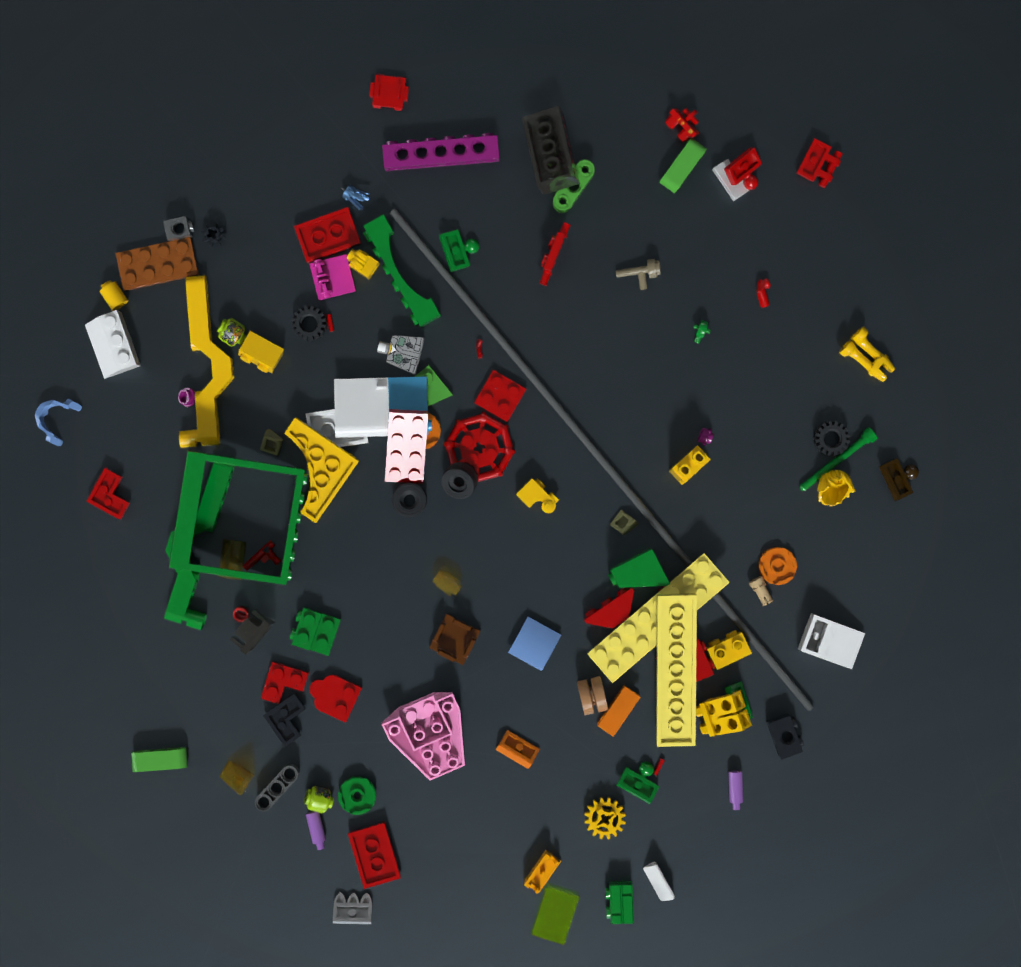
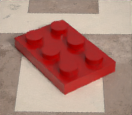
[294,207,361,263]
[348,822,401,889]

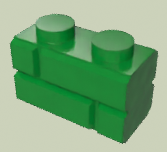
[605,881,634,924]

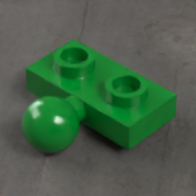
[439,230,479,272]
[616,761,660,804]

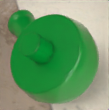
[693,320,711,343]

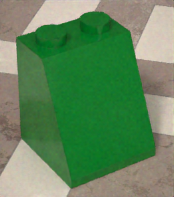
[608,548,670,588]

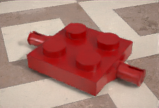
[539,222,571,286]

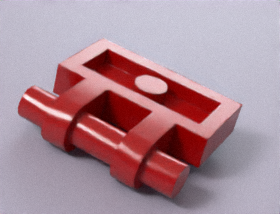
[796,138,843,188]

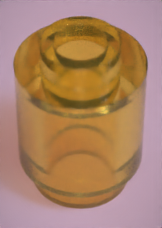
[433,570,462,597]

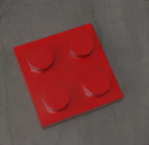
[474,370,526,422]

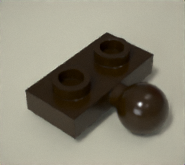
[879,458,919,501]

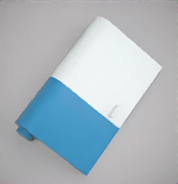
[334,377,432,438]

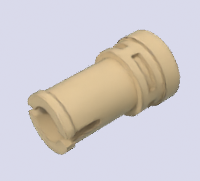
[749,576,773,606]

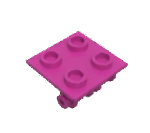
[309,254,356,301]

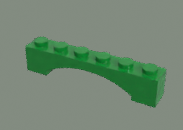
[363,214,441,328]

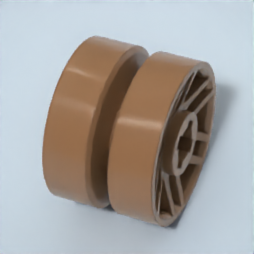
[577,676,608,715]

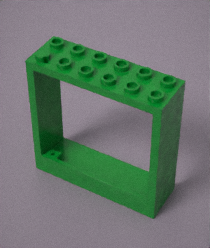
[169,450,308,585]

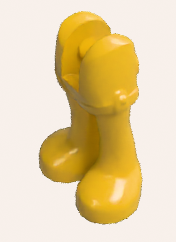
[839,326,895,382]

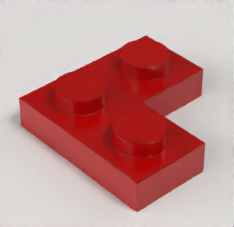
[86,468,130,520]
[261,661,309,704]

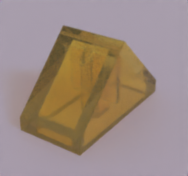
[219,760,255,795]

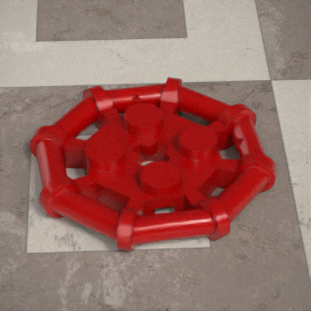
[443,412,516,482]

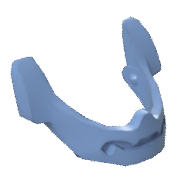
[35,399,82,446]

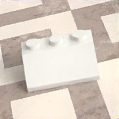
[85,310,141,379]

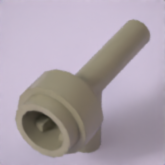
[616,259,661,290]

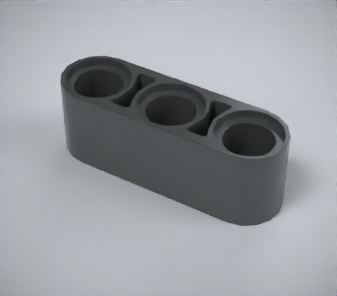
[255,763,300,812]

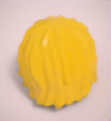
[817,470,855,506]

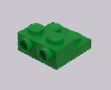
[289,607,341,656]

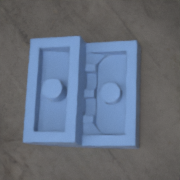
[508,617,561,671]

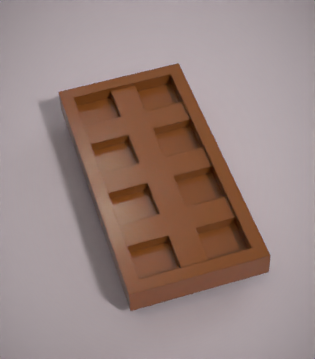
[115,237,199,291]

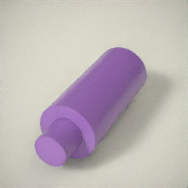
[728,771,743,810]
[306,811,326,850]

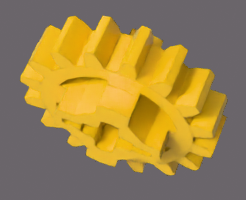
[584,797,626,839]

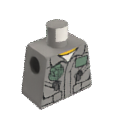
[377,336,424,375]

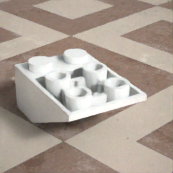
[798,613,865,669]

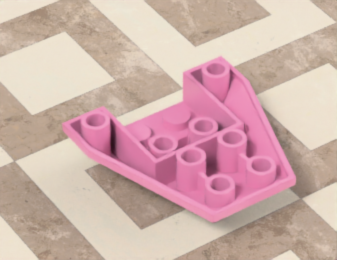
[382,692,465,780]

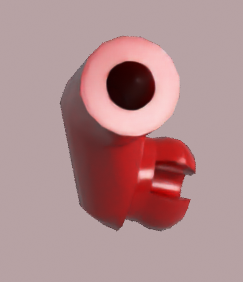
[757,278,771,308]

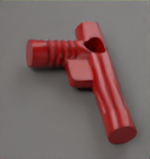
[243,540,282,571]

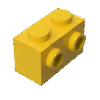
[238,331,284,373]
[706,630,752,670]

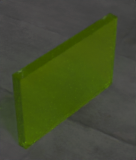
[532,887,579,945]

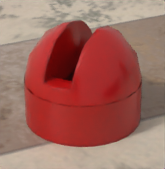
[233,606,249,622]

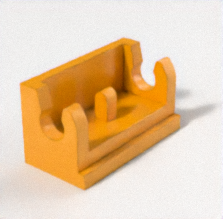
[524,850,561,894]

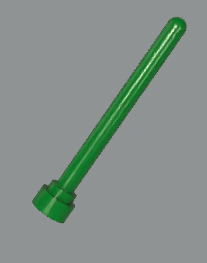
[800,427,878,491]

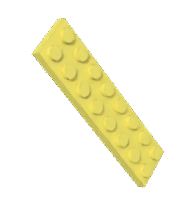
[587,553,730,683]
[656,594,697,747]

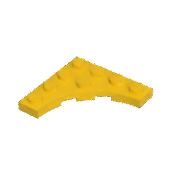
[284,417,359,523]

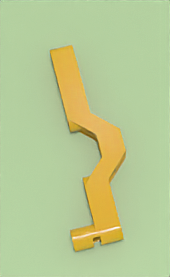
[179,275,234,448]

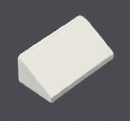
[712,159,749,201]
[643,861,675,901]

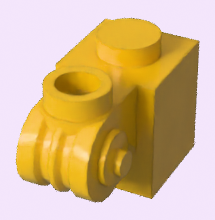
[347,249,380,280]
[516,478,559,513]

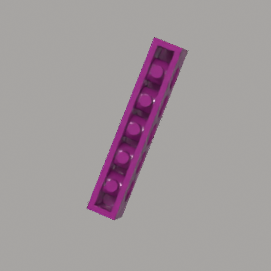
[382,133,499,171]

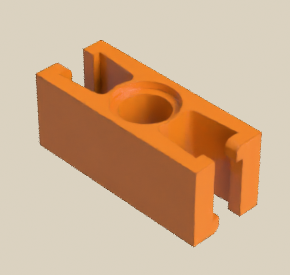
[597,685,641,737]

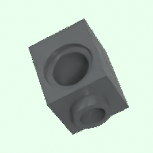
[163,216,195,241]

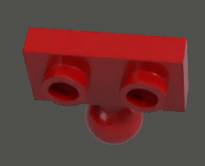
[724,147,762,190]

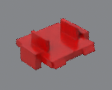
[369,74,409,111]

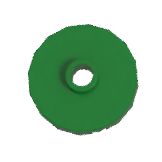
[338,776,376,815]

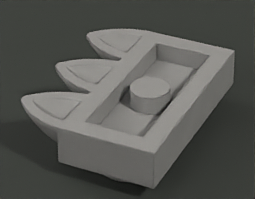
[333,892,373,924]

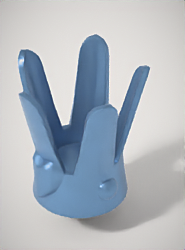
[341,185,370,210]

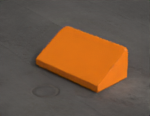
[496,730,540,769]

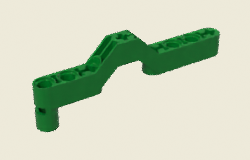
[164,462,235,630]

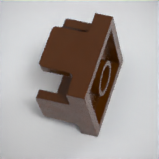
[429,614,480,665]

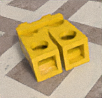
[669,445,711,485]
[696,690,752,737]

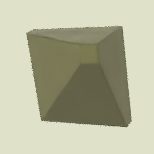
[260,429,283,456]
[610,510,639,535]

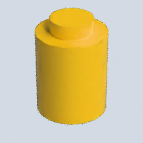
[99,280,128,311]

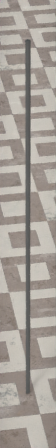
[390,208,814,711]

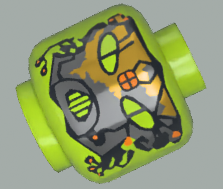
[216,318,246,347]
[304,786,334,813]

